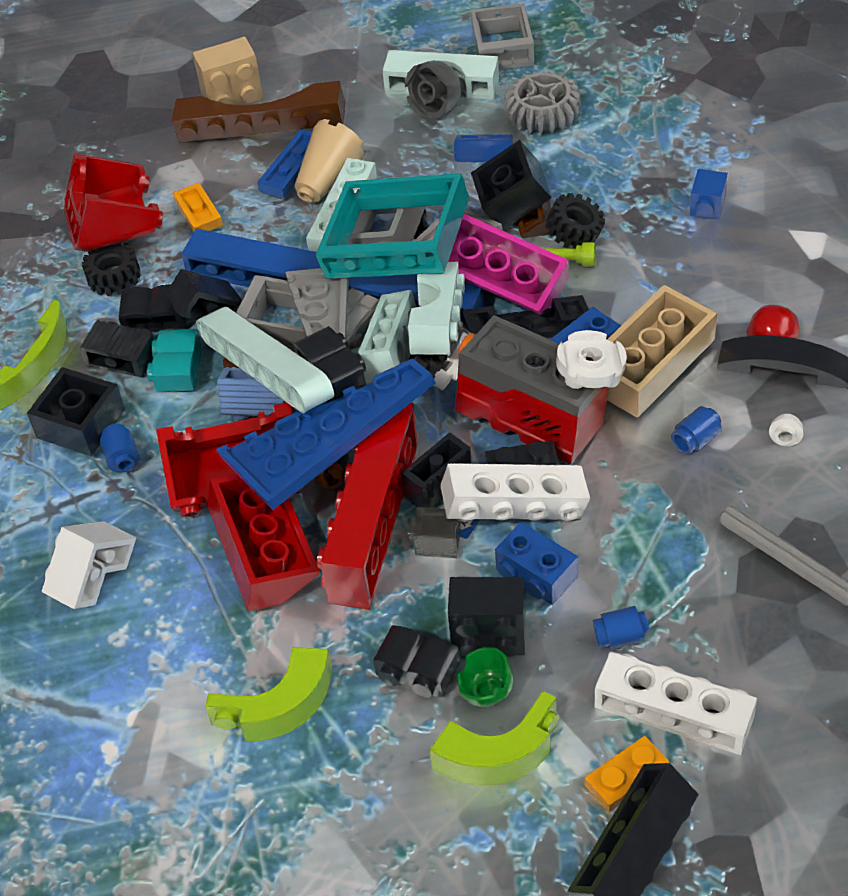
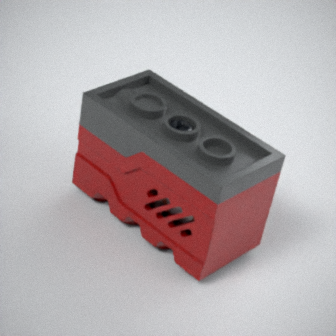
[455,315,609,465]

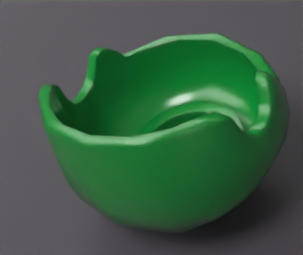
[457,647,514,708]

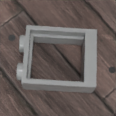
[471,3,534,70]
[347,206,426,245]
[236,275,306,346]

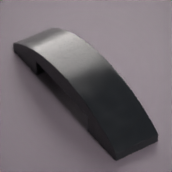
[461,295,589,339]
[717,336,848,389]

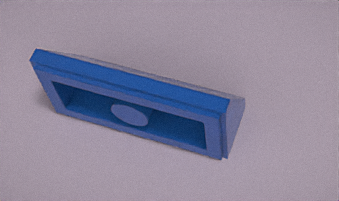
[454,134,513,162]

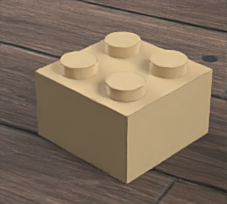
[192,37,264,105]

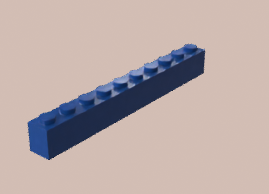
[181,229,484,324]

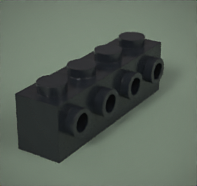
[567,763,699,896]

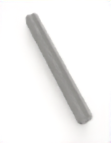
[720,506,848,607]

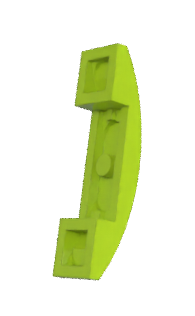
[0,300,67,410]

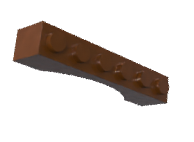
[171,81,346,143]

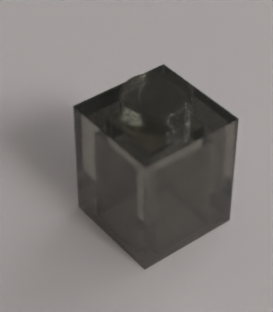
[408,507,461,558]

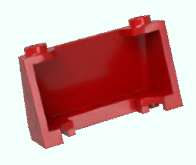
[64,153,163,252]
[156,402,302,517]

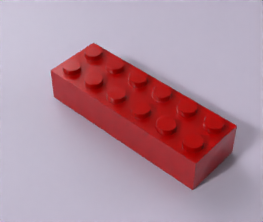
[317,403,419,610]

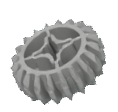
[504,70,581,134]

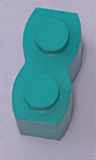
[147,329,201,391]

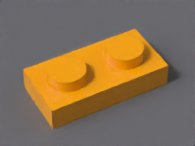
[172,183,223,232]
[584,736,670,813]

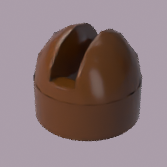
[314,462,344,489]

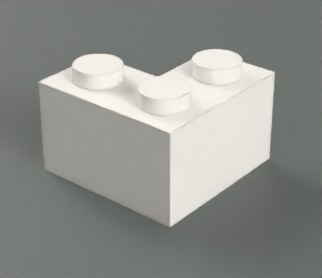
[42,521,136,609]

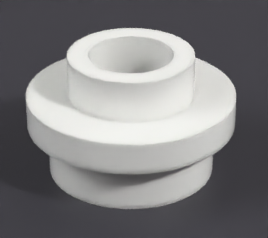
[769,414,804,446]

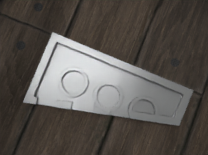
[285,268,349,341]

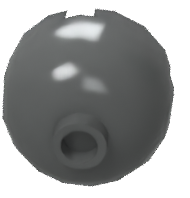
[405,60,461,119]

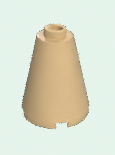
[295,119,367,203]

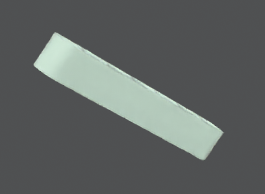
[196,307,334,413]

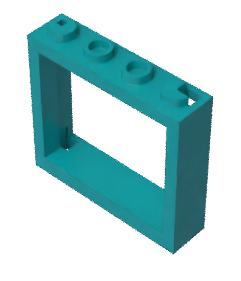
[316,173,469,279]

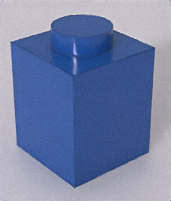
[689,169,728,219]

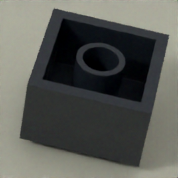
[471,140,552,230]
[27,367,125,457]
[448,577,526,657]

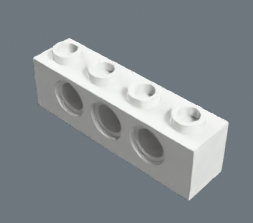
[440,464,590,521]
[595,651,757,755]

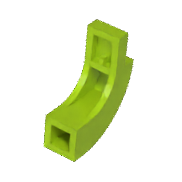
[205,647,333,741]
[429,691,559,786]

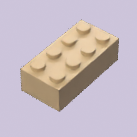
[590,285,717,418]

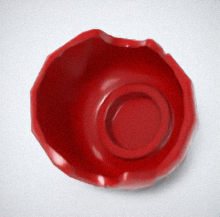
[746,305,801,339]

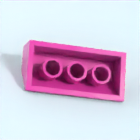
[448,214,569,314]

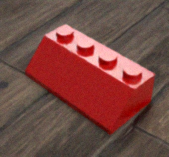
[208,474,320,611]

